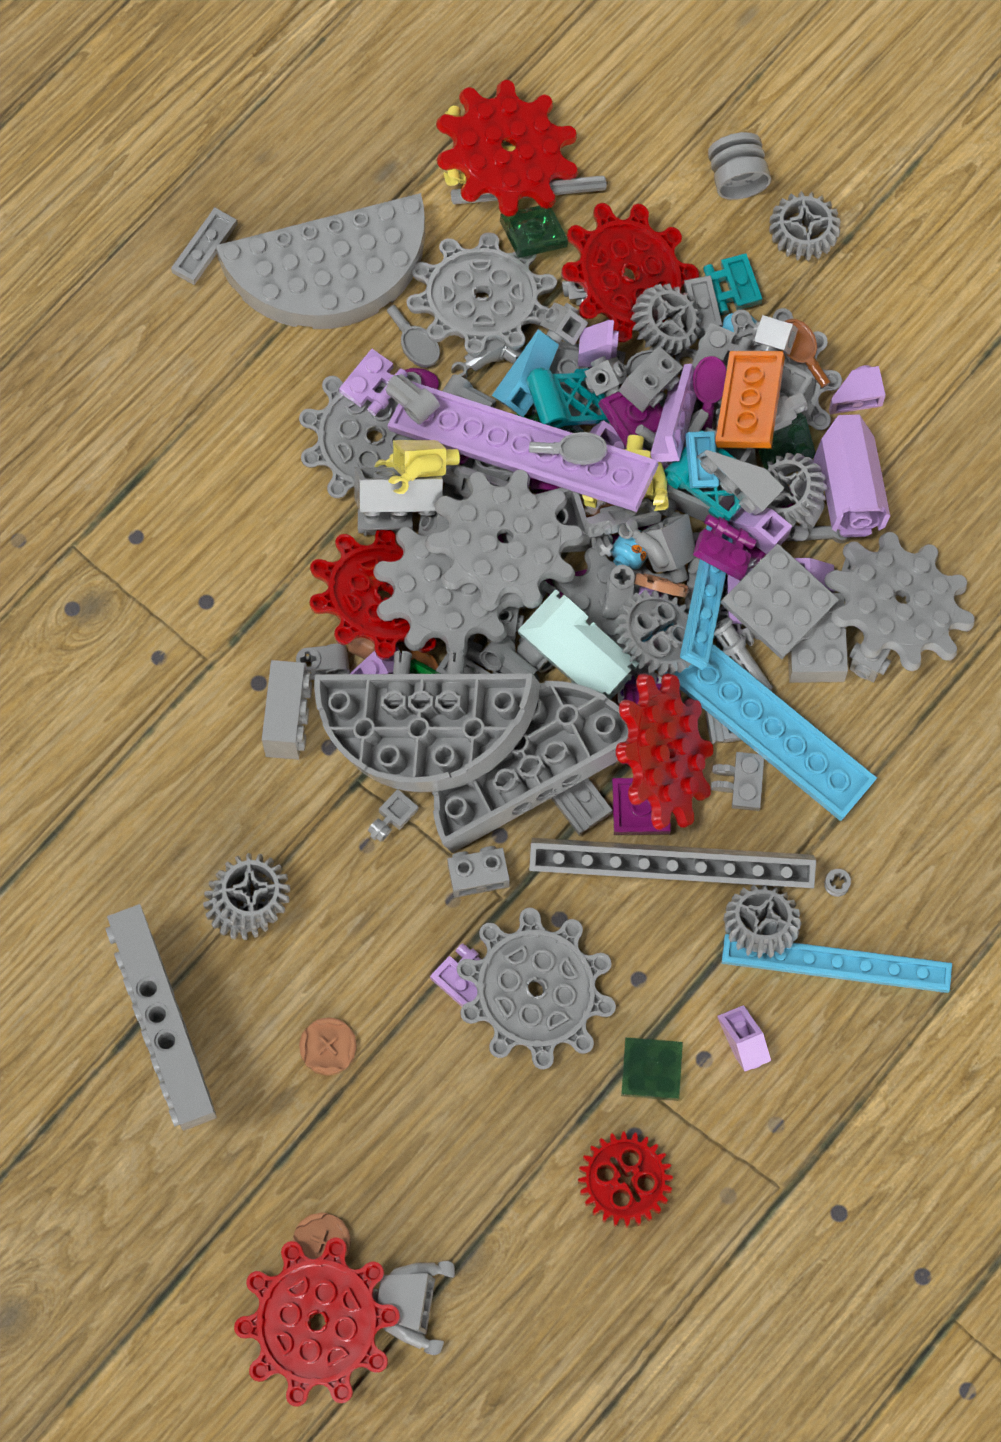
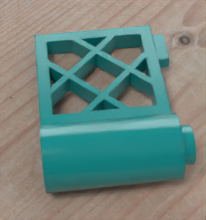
[526,368,610,429]
[664,431,741,522]

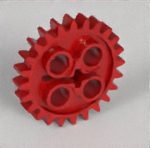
[578,1131,673,1228]

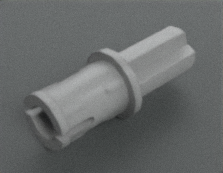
[591,533,613,557]

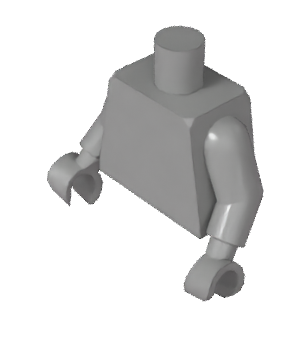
[618,499,696,583]
[373,1261,455,1355]

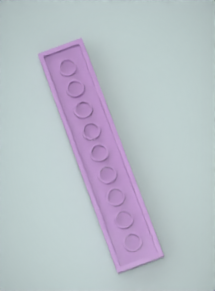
[387,381,659,512]

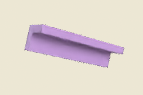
[651,364,697,462]

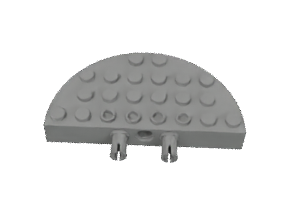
[314,650,540,792]

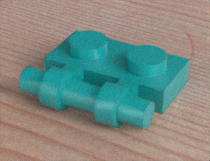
[703,253,763,316]

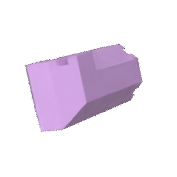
[814,415,890,537]

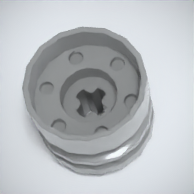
[708,132,771,200]

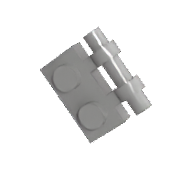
[692,322,752,371]

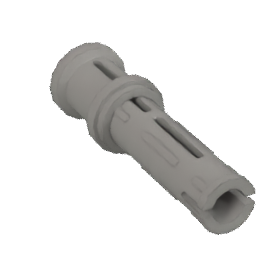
[714,617,773,691]

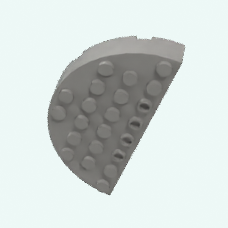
[216,193,425,329]
[432,681,628,853]
[105,904,217,1131]

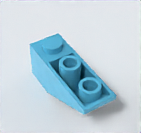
[492,330,559,417]

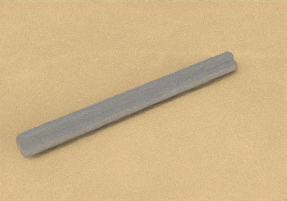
[451,176,607,204]

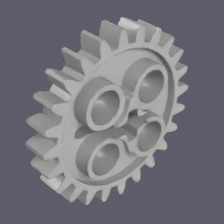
[614,590,691,676]

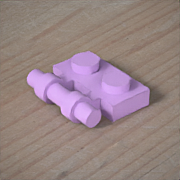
[339,349,408,416]
[430,943,481,1007]

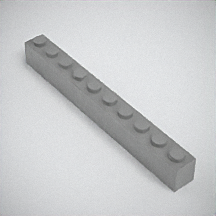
[529,838,816,888]

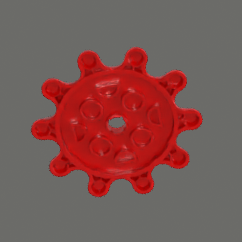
[436,80,578,217]
[561,203,699,343]
[309,529,436,660]
[616,673,714,830]
[234,1237,400,1407]

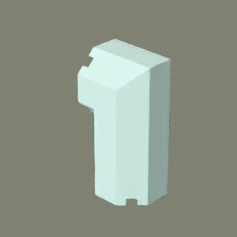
[518,589,639,700]

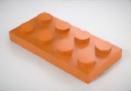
[715,351,785,448]

